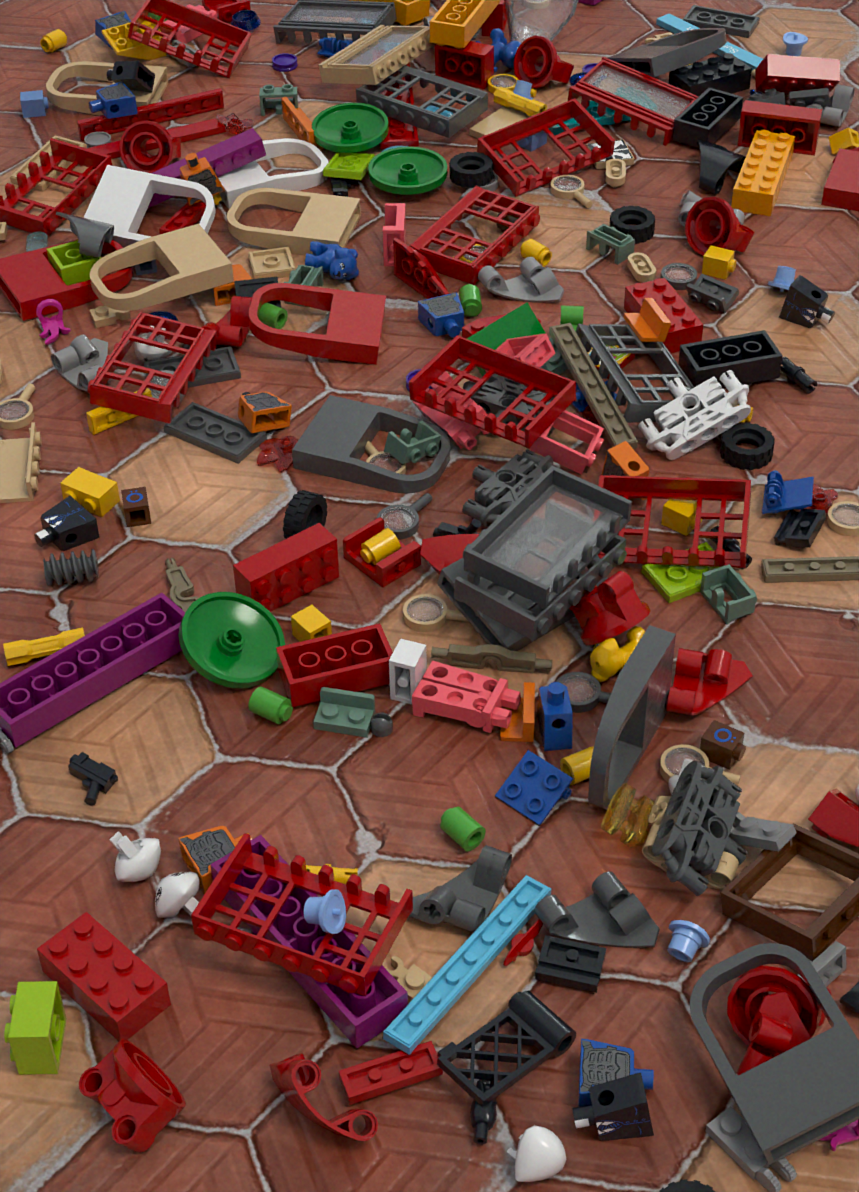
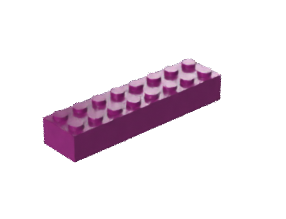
[0,593,185,748]
[210,835,408,1048]

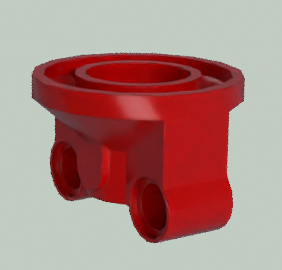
[514,35,574,89]
[119,120,181,173]
[685,197,754,256]
[569,571,651,646]
[727,965,831,1045]
[79,1039,186,1153]

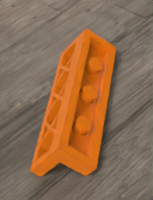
[281,97,324,150]

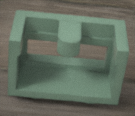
[259,84,299,116]
[586,224,635,265]
[284,265,324,307]
[384,421,441,464]
[700,564,757,624]

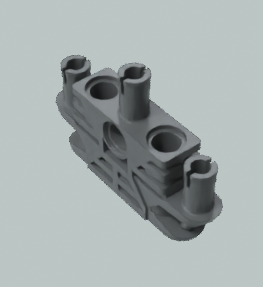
[463,373,555,436]
[462,449,562,527]
[652,761,748,896]

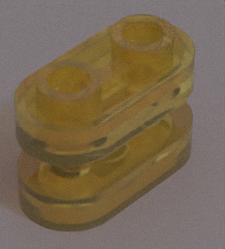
[601,783,655,848]

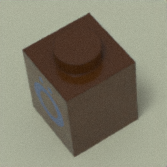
[121,486,151,527]
[700,720,746,770]

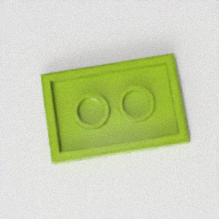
[323,152,375,180]
[641,542,719,603]

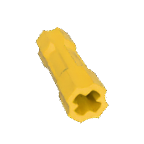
[493,86,547,117]
[3,627,85,666]

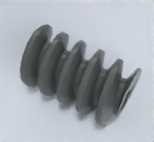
[43,549,99,586]

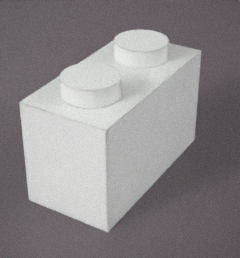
[389,639,427,704]

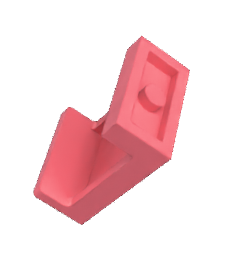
[383,203,406,266]

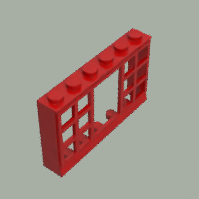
[127,0,252,79]
[477,98,615,197]
[0,138,113,238]
[410,186,540,285]
[87,311,217,424]
[409,335,576,449]
[593,475,751,568]
[191,833,413,997]

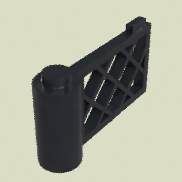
[437,990,576,1107]

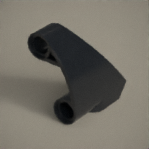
[697,139,746,195]

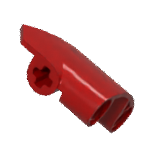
[420,534,520,575]

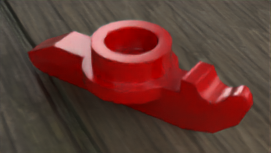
[503,919,543,966]

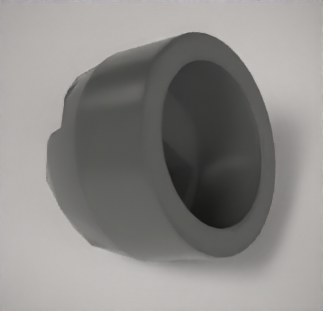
[371,712,393,737]

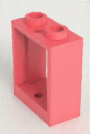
[485,333,555,373]
[530,410,604,475]

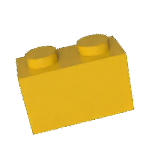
[60,467,120,517]

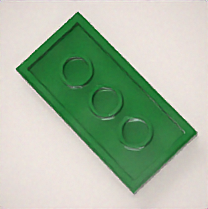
[467,302,545,376]

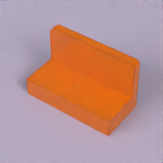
[623,298,671,342]
[500,682,535,742]

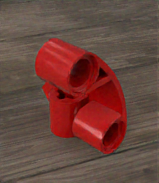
[202,296,252,347]
[667,648,753,716]
[737,991,811,1075]
[269,1053,378,1141]

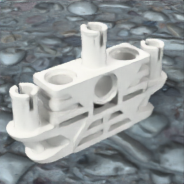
[638,370,751,460]

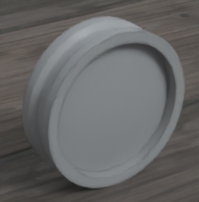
[84,132,112,148]

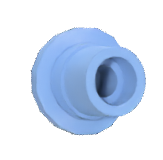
[783,32,808,56]
[513,80,533,100]
[768,266,796,292]
[304,889,346,934]
[667,920,710,962]

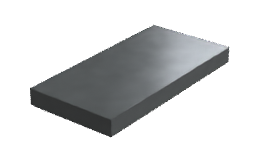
[682,5,760,38]
[143,347,241,394]
[164,402,267,464]

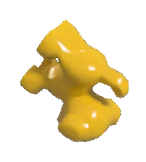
[590,626,645,682]

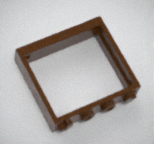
[720,823,859,961]

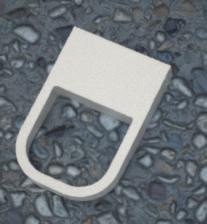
[218,138,328,209]
[84,165,216,248]

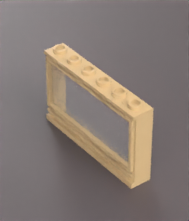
[318,25,436,85]

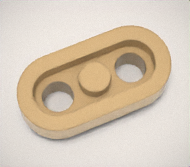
[605,159,626,187]
[627,252,656,283]

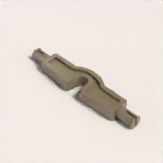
[165,558,199,612]
[431,644,553,673]

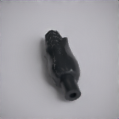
[470,1070,497,1145]

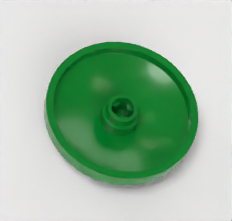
[312,103,389,153]
[368,147,448,195]
[179,592,285,688]

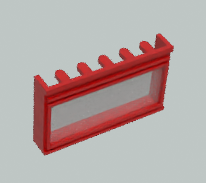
[568,57,699,146]

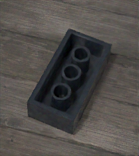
[668,53,752,96]
[672,88,743,149]
[678,330,783,389]

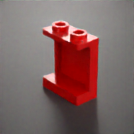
[202,0,251,23]
[343,517,421,588]

